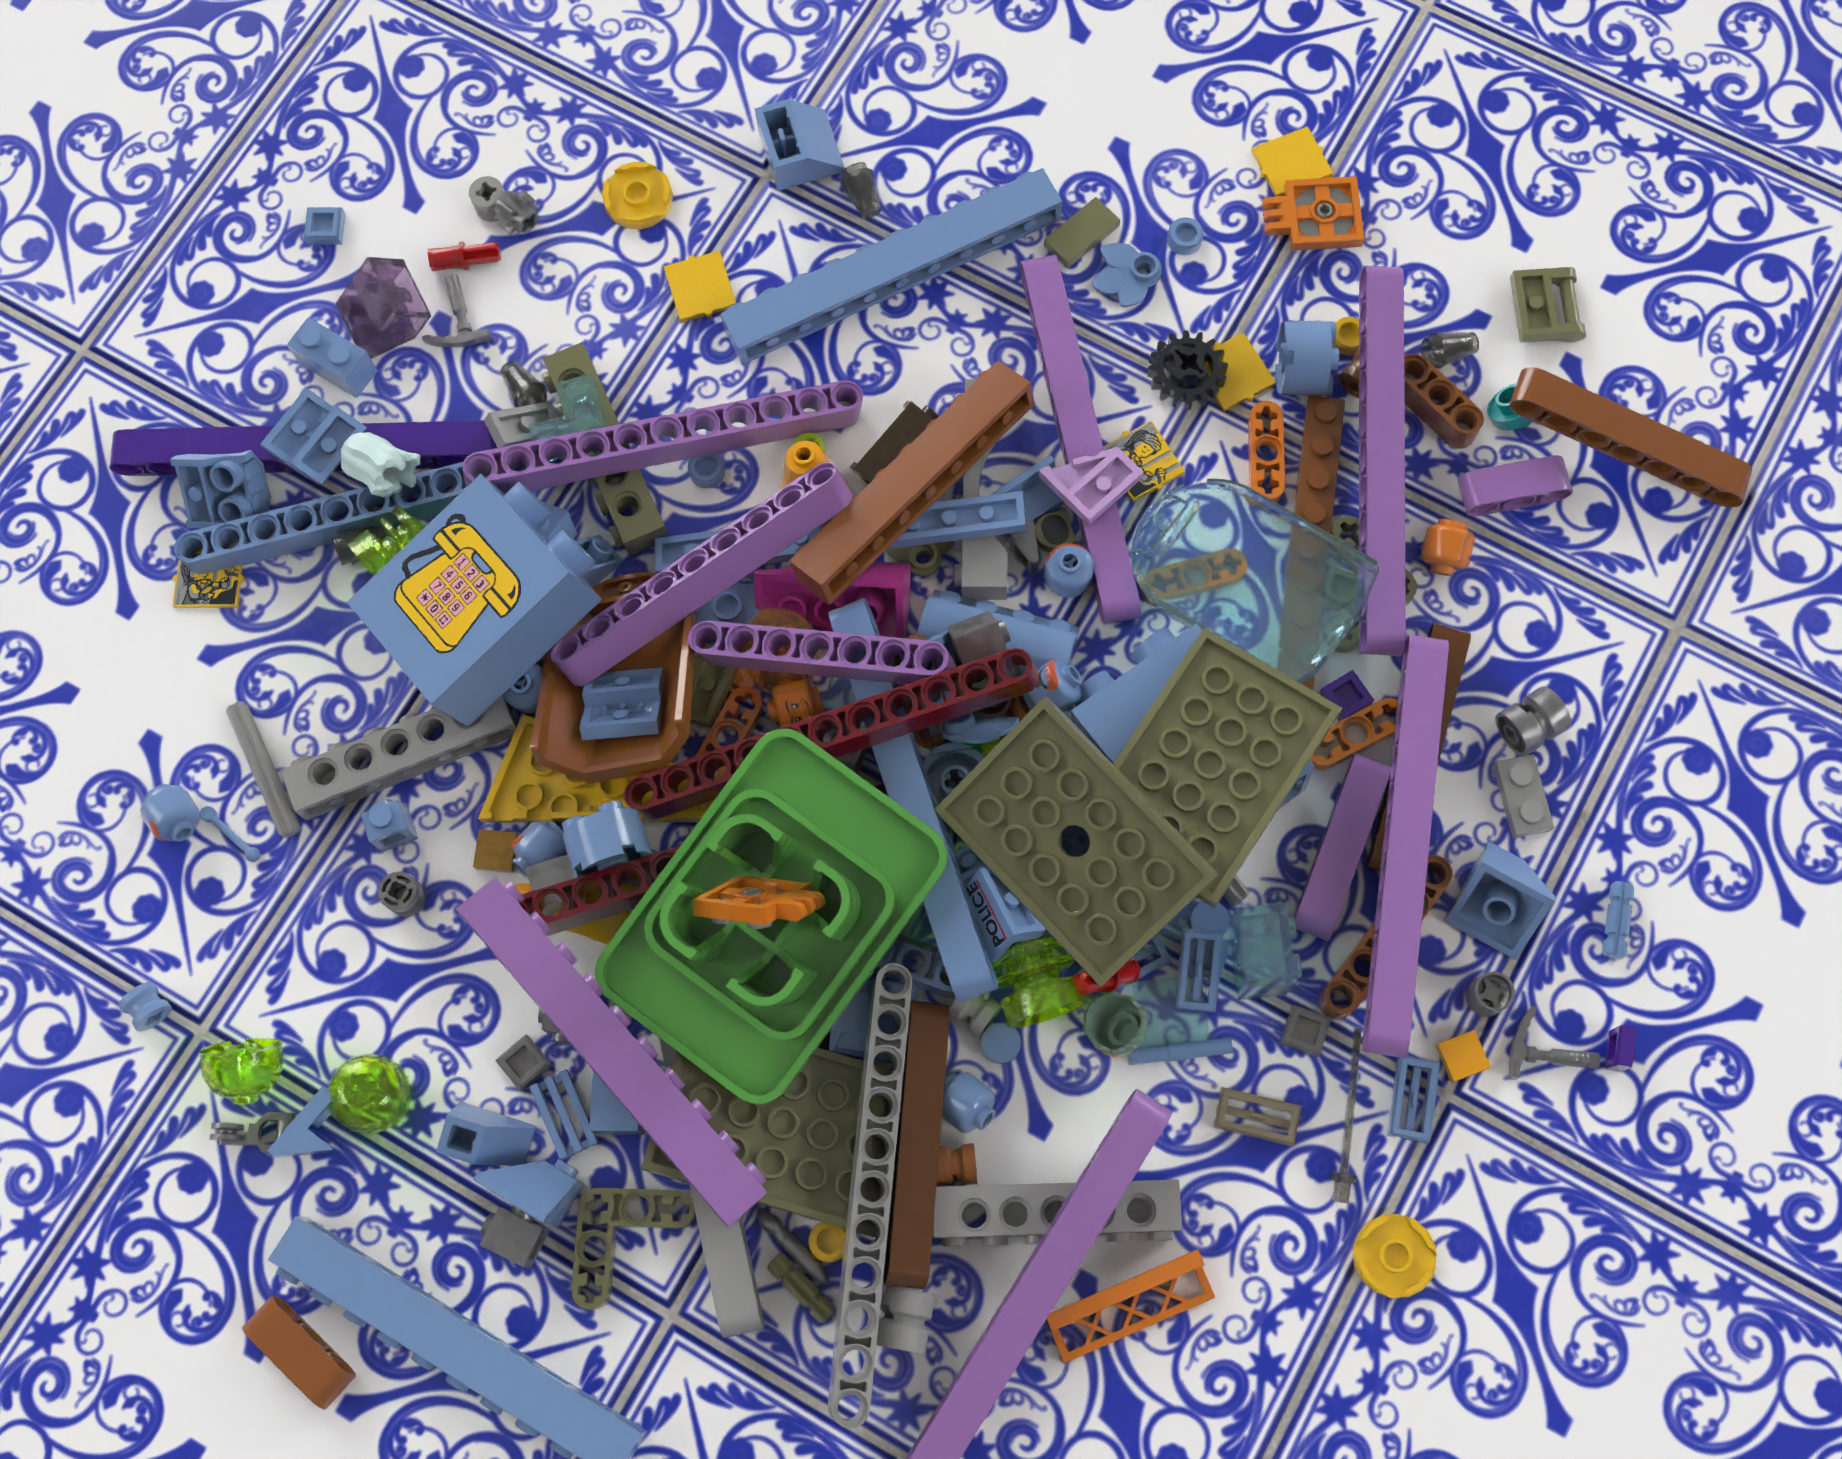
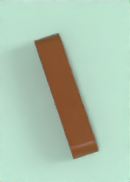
[1318,855,1453,1020]

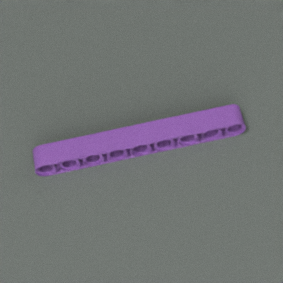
[550,462,853,686]

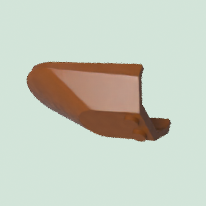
[530,572,696,783]

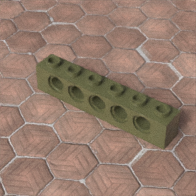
[541,342,669,557]

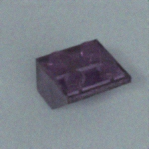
[336,257,432,359]

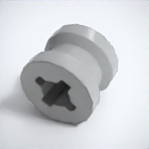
[469,176,505,222]

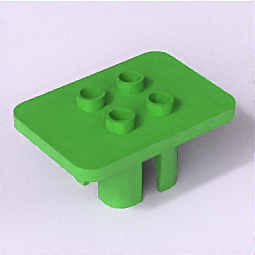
[595,729,948,1104]

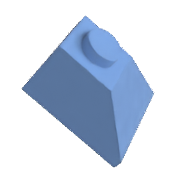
[1444,841,1556,960]
[473,1159,585,1227]

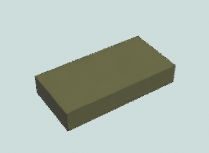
[1044,197,1120,269]

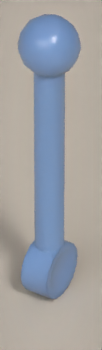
[200,806,260,862]

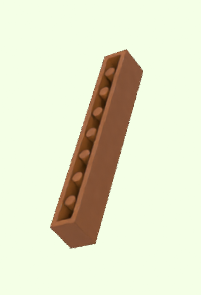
[789,360,1035,605]

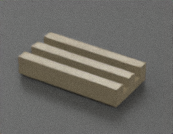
[1213,1087,1302,1147]

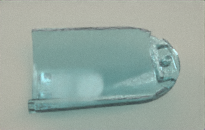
[1130,478,1379,684]

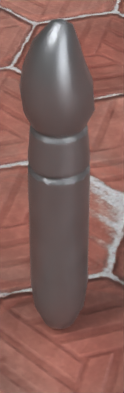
[757,1208,829,1285]

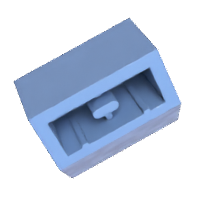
[754,99,845,191]

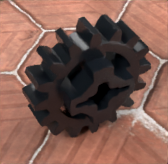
[1147,330,1228,410]

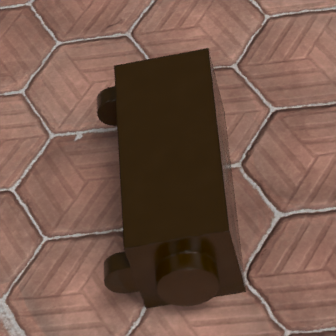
[849,400,939,485]

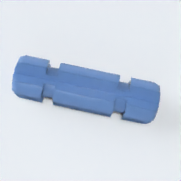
[1602,881,1634,959]

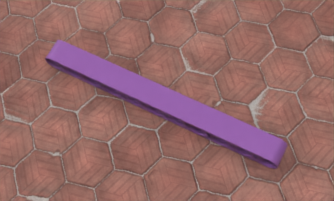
[1020,255,1141,625]
[1359,265,1406,656]
[463,380,863,494]
[1362,635,1449,1058]
[905,1088,1172,1459]

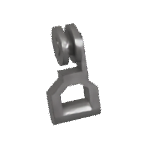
[209,1112,295,1153]

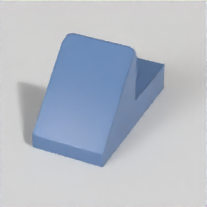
[265,1086,335,1159]

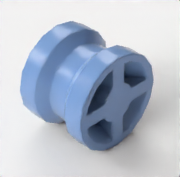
[119,982,172,1032]

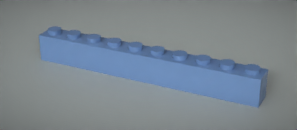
[720,168,1063,365]
[268,1216,648,1459]

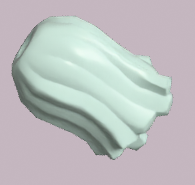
[341,432,420,497]

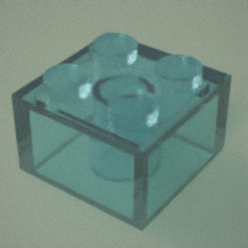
[1228,903,1302,1000]

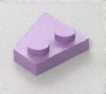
[1039,447,1144,526]

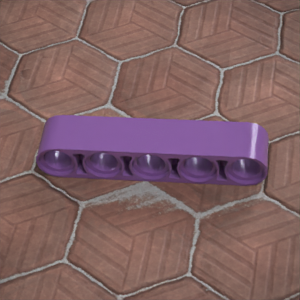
[1290,754,1391,941]

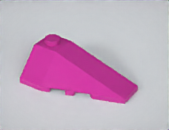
[753,561,911,638]

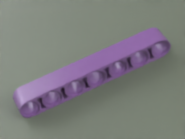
[688,621,956,684]

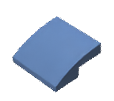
[260,388,367,486]
[579,667,664,740]

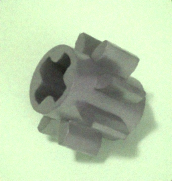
[494,190,539,235]

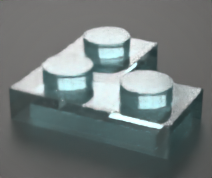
[528,373,607,461]

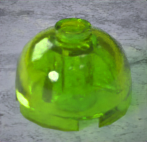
[200,1038,284,1105]
[328,1053,413,1135]

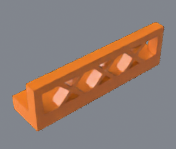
[1046,1249,1216,1363]

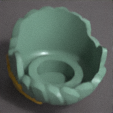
[1083,991,1149,1058]

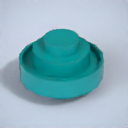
[1487,383,1532,431]

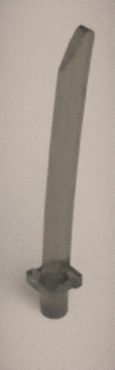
[1330,1028,1361,1204]

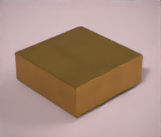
[473,829,519,873]

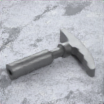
[422,274,492,347]
[1509,1006,1600,1080]

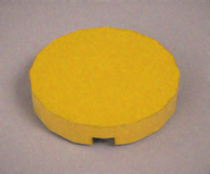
[602,162,673,230]
[1352,1214,1437,1298]

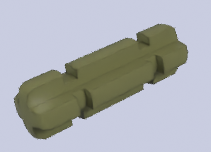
[767,1253,836,1323]

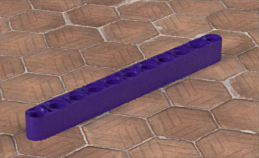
[109,420,498,476]

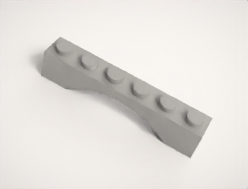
[954,379,1008,600]

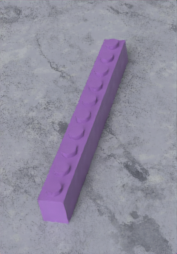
[456,876,767,1227]

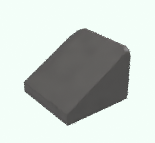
[1010,520,1039,576]

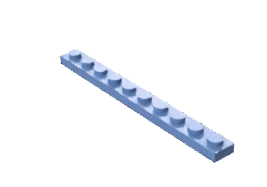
[655,491,1027,573]

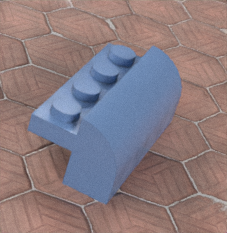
[917,589,1080,676]

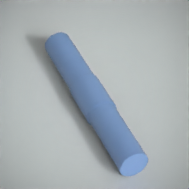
[1127,1037,1233,1065]

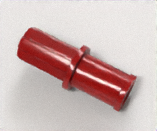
[427,241,501,272]
[1073,958,1141,995]

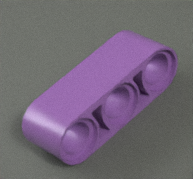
[1457,455,1573,517]

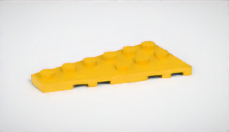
[478,714,720,823]

